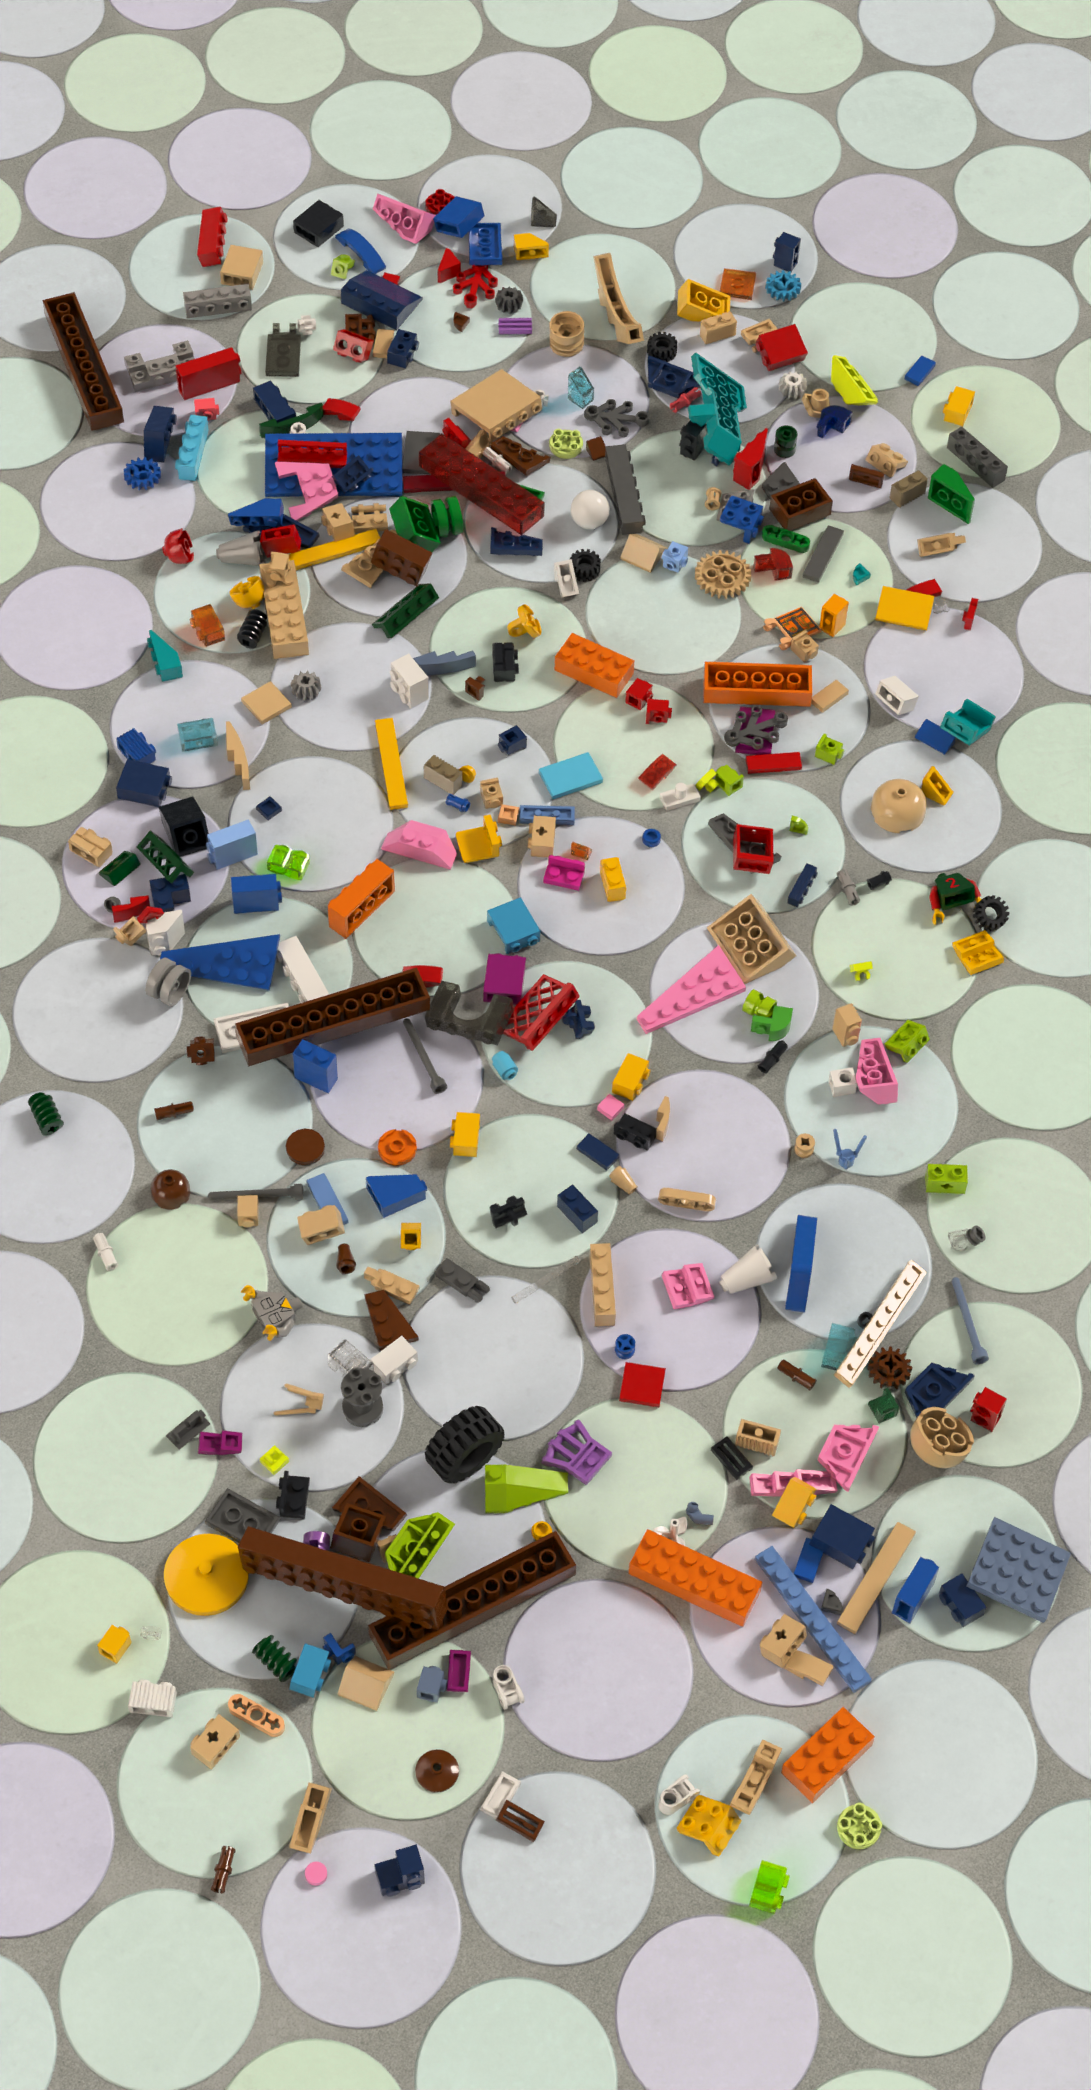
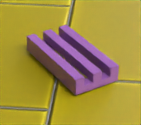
[499,318,532,334]

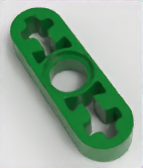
[762,525,810,553]

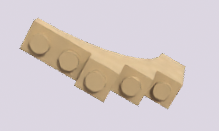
[593,253,644,344]

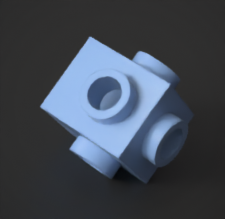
[662,541,688,573]

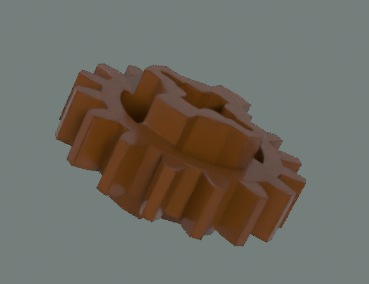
[867,1346,912,1390]

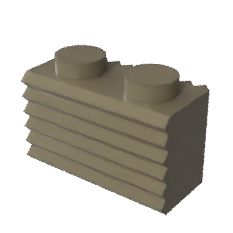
[889,470,928,507]
[423,755,462,795]

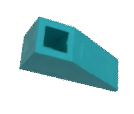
[147,630,183,682]

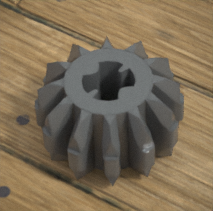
[495,286,523,314]

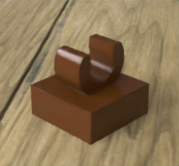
[465,676,485,701]

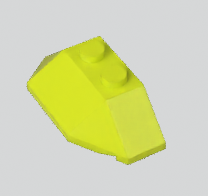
[831,355,878,406]

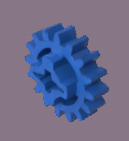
[124,457,161,490]

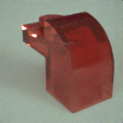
[753,548,793,581]

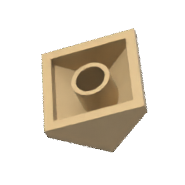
[620,534,668,573]
[338,1656,394,1711]

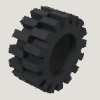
[647,332,677,362]
[570,549,601,582]
[973,895,1010,932]

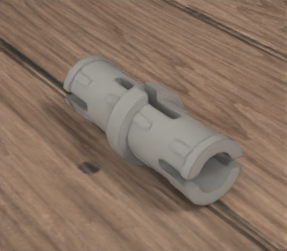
[837,869,860,906]

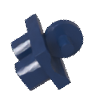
[562,1000,595,1039]

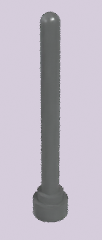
[403,1018,447,1094]
[208,1184,303,1200]

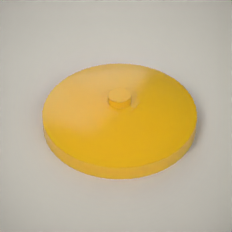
[164,1534,249,1616]

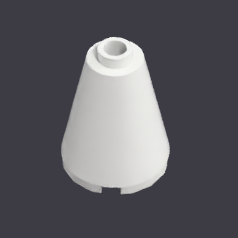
[719,1244,777,1294]

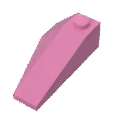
[373,194,436,244]
[856,1038,898,1105]

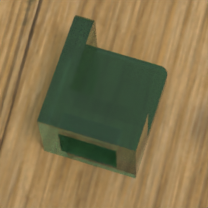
[868,1388,899,1424]

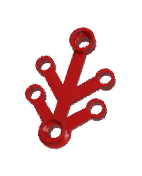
[453,265,498,309]

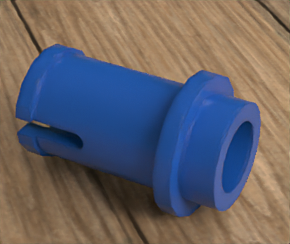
[446,794,470,812]

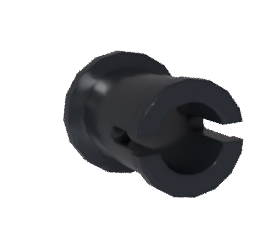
[867,871,892,890]

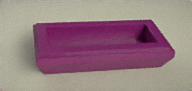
[447,1650,471,1692]

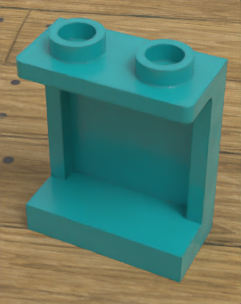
[940,699,996,746]

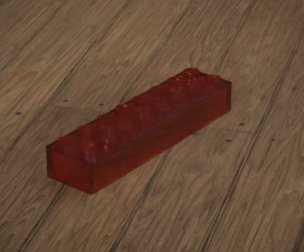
[419,434,545,535]

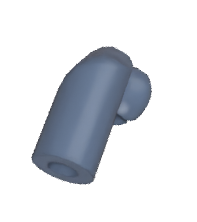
[686,1502,714,1525]

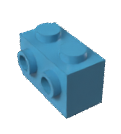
[289,1643,331,1698]

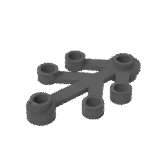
[584,399,649,437]
[724,705,788,749]

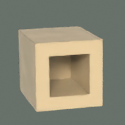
[237,1195,259,1227]

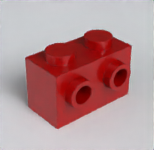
[260,524,301,558]

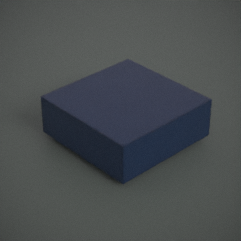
[256,796,282,821]

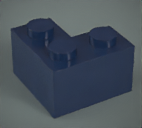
[149,874,191,913]
[374,1844,425,1897]

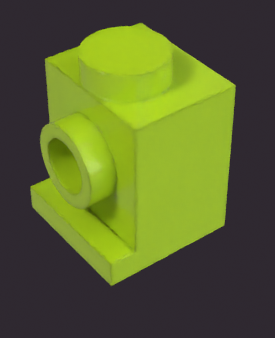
[815,734,844,765]
[715,764,744,796]

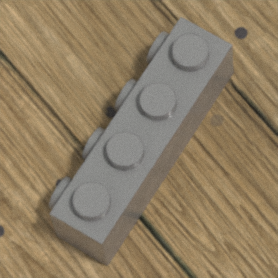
[183,284,252,318]

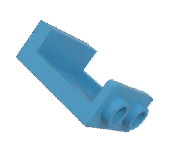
[487,897,540,954]

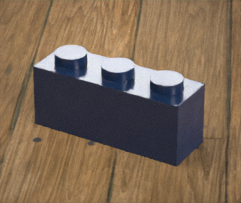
[253,380,296,423]

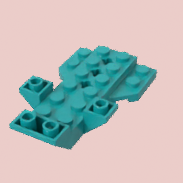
[688,352,747,465]

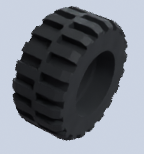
[425,1406,505,1484]

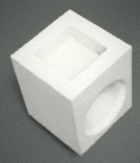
[828,1067,858,1097]

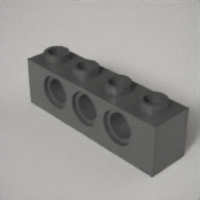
[947,426,1008,488]

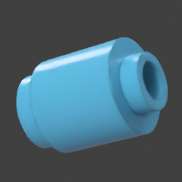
[492,1051,518,1080]

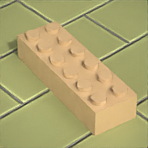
[259,560,309,659]

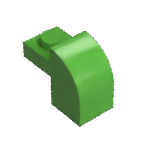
[751,1005,793,1041]

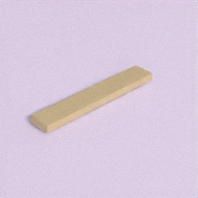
[837,1522,916,1634]

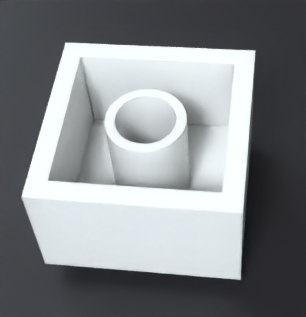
[390,654,429,709]

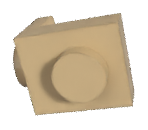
[113,916,146,946]

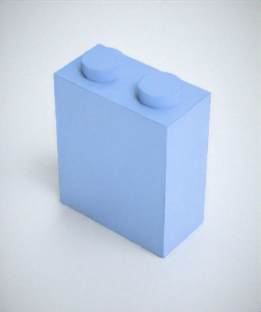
[206,819,258,870]

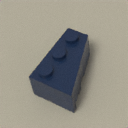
[143,406,177,463]

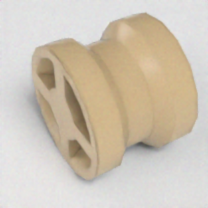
[794,1133,815,1158]

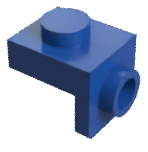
[322,1633,356,1665]

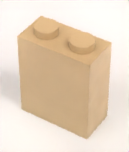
[220,245,263,290]

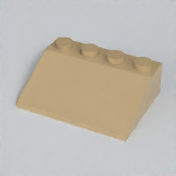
[707,894,796,984]

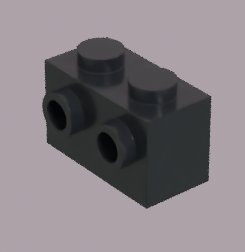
[679,420,707,461]

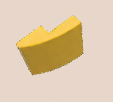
[952,930,1004,975]

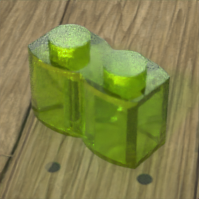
[267,845,310,880]
[749,1860,790,1914]

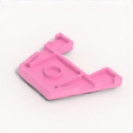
[275,462,338,522]

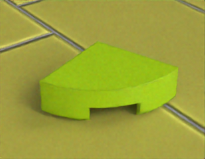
[789,815,808,834]

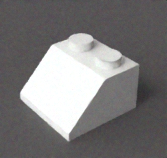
[145,909,185,956]

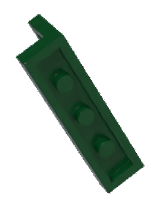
[372,583,439,638]
[137,830,194,883]

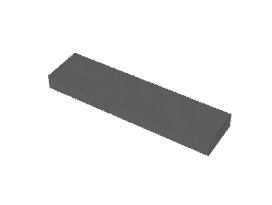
[803,525,844,583]

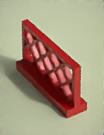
[496,974,580,1051]

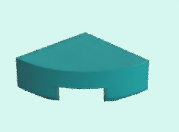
[853,563,871,585]

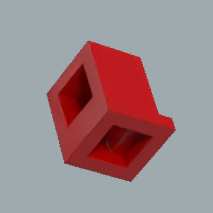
[646,699,672,724]

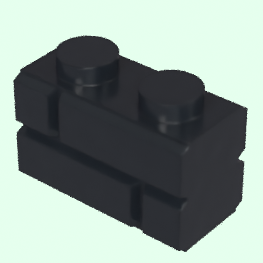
[492,642,519,682]

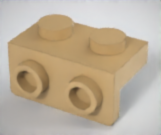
[865,443,908,478]

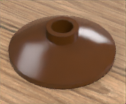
[415,1749,459,1792]

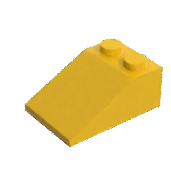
[677,279,730,322]

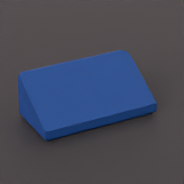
[915,719,956,755]

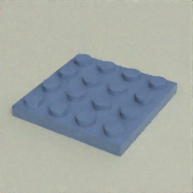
[966,1517,1071,1623]

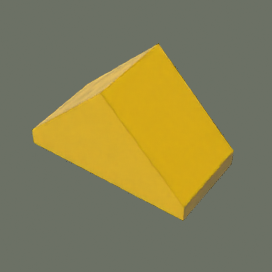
[921,766,953,805]

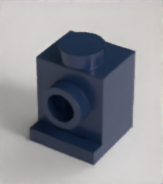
[498,725,527,755]

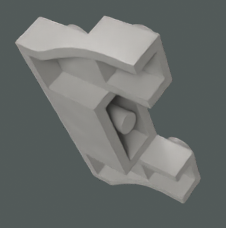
[124,340,195,392]

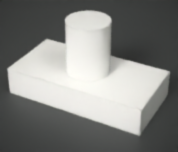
[660,783,701,811]

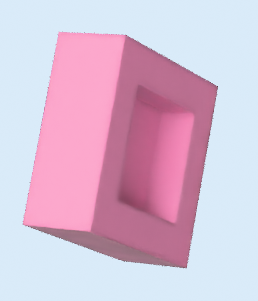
[597,1093,624,1121]

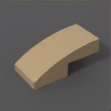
[656,1096,670,1142]
[784,1650,834,1686]

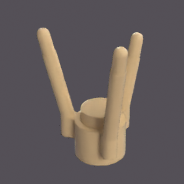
[274,1384,324,1415]

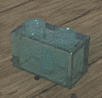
[177,718,218,752]
[821,1323,858,1371]

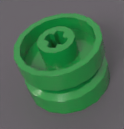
[430,496,463,538]

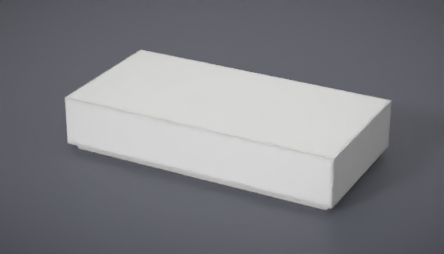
[480,1771,521,1819]

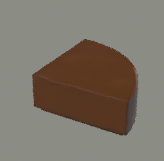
[453,312,470,332]

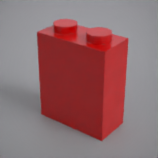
[755,324,808,371]

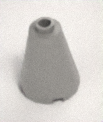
[216,531,266,566]

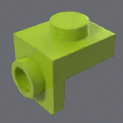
[331,254,355,279]

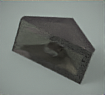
[531,196,557,228]

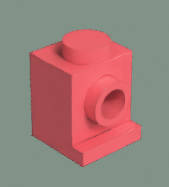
[194,398,219,420]

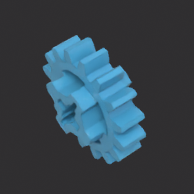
[765,270,801,302]

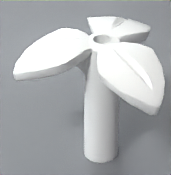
[653,1517,687,1546]

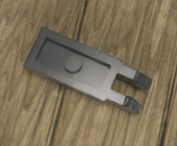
[435,1258,490,1303]

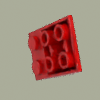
[733,428,768,490]

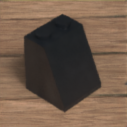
[158,796,209,857]

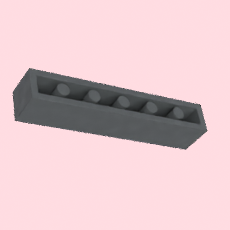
[605,444,646,535]

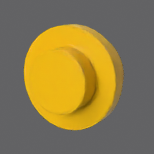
[459,765,476,783]
[531,1521,552,1540]

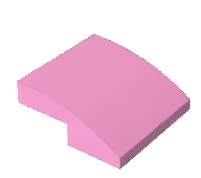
[661,1263,715,1309]

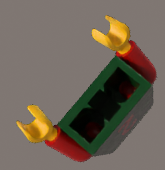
[929,873,982,925]

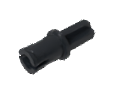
[758,1040,788,1074]

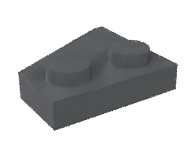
[762,462,800,499]

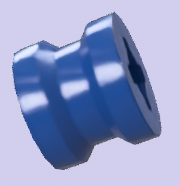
[615,1334,635,1359]

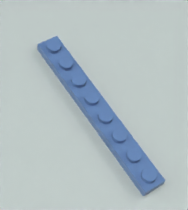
[755,1546,872,1693]

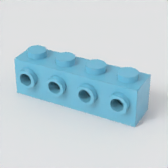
[175,415,209,481]

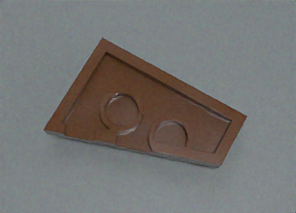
[490,436,551,476]
[332,1476,407,1531]

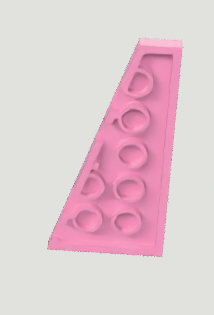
[637,945,746,1034]

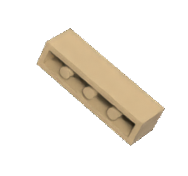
[590,1243,616,1326]

